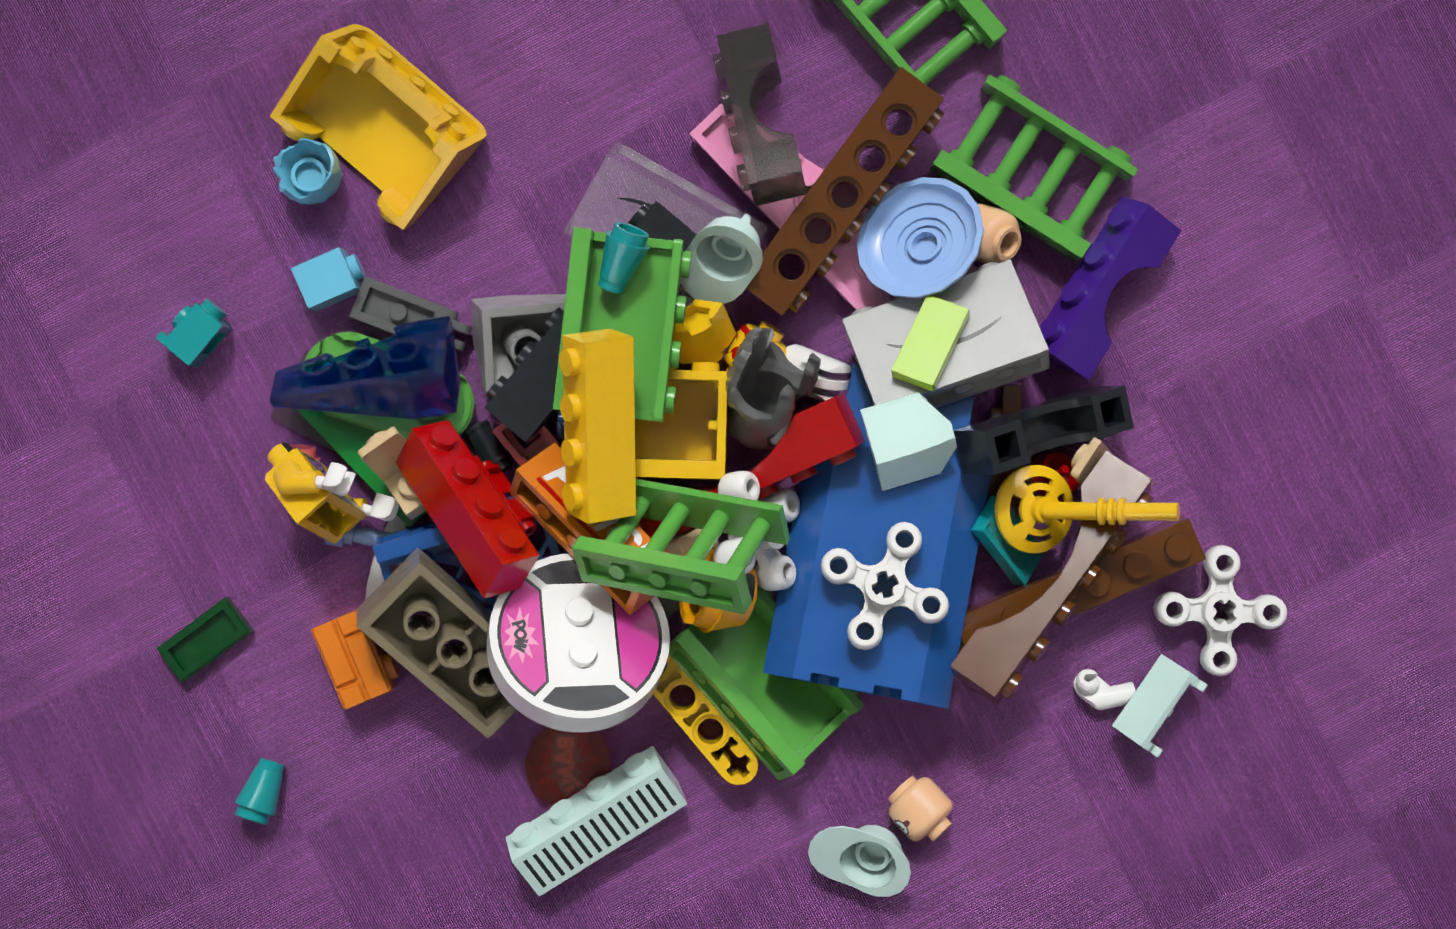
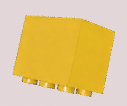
[635,362,727,479]

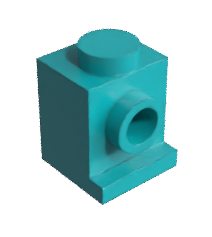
[155,298,233,368]

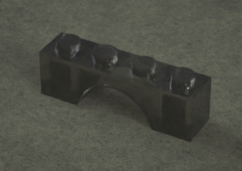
[713,23,808,207]

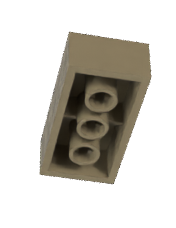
[356,547,517,739]

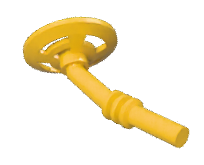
[994,465,1180,553]

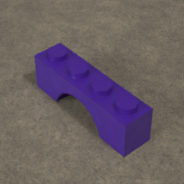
[1040,196,1181,381]

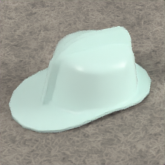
[680,214,764,304]
[808,825,911,897]

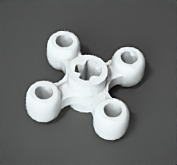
[713,471,800,591]
[821,522,949,650]
[1153,545,1287,676]

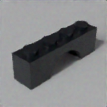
[954,385,1134,475]

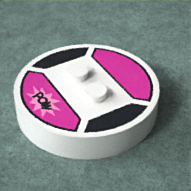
[487,553,670,732]

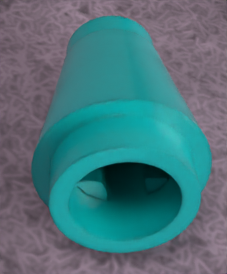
[598,222,650,294]
[234,757,285,825]

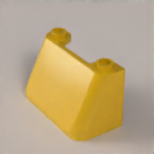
[270,24,487,230]

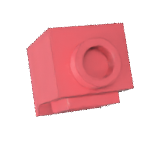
[492,418,562,466]

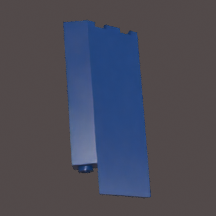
[763,364,991,709]

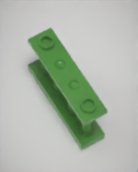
[823,0,1007,85]
[929,75,1138,262]
[572,479,790,614]

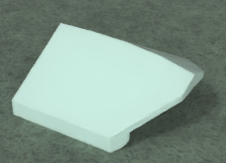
[860,393,957,491]

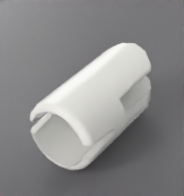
[786,344,852,402]

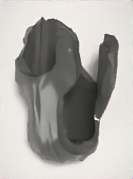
[726,327,821,451]

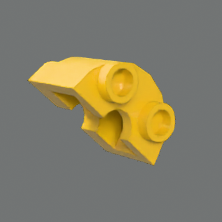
[673,299,736,364]

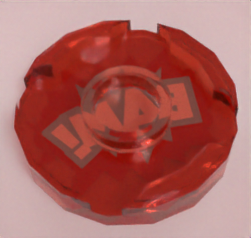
[525,727,612,804]

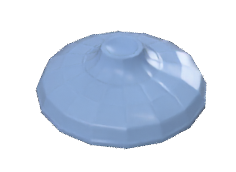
[857,177,984,298]

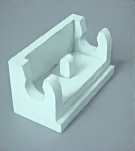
[1112,654,1208,757]

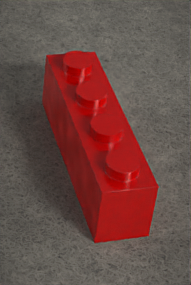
[395,420,539,599]

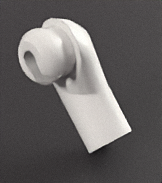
[1074,669,1136,710]

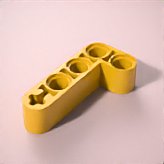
[653,654,758,785]

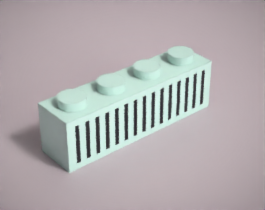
[505,746,687,897]

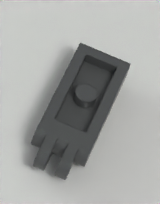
[349,276,472,353]

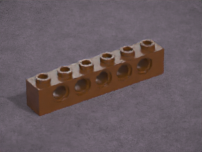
[746,67,945,316]

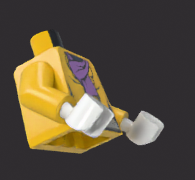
[265,443,399,544]

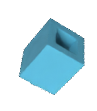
[291,247,365,311]

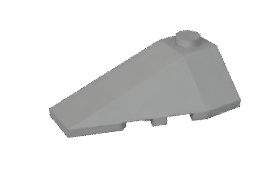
[471,294,566,395]

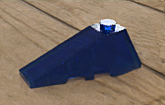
[269,316,461,419]

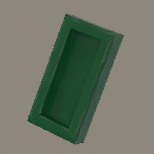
[156,596,255,683]

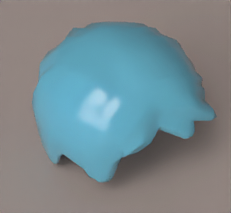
[273,138,343,205]

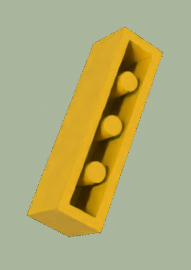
[559,329,636,524]

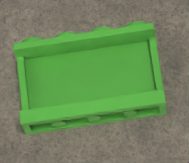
[553,227,692,422]
[669,585,864,781]

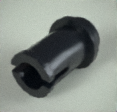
[464,420,513,473]

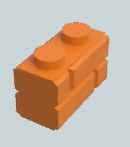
[310,610,400,710]

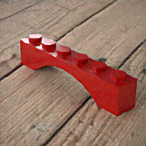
[639,393,866,538]

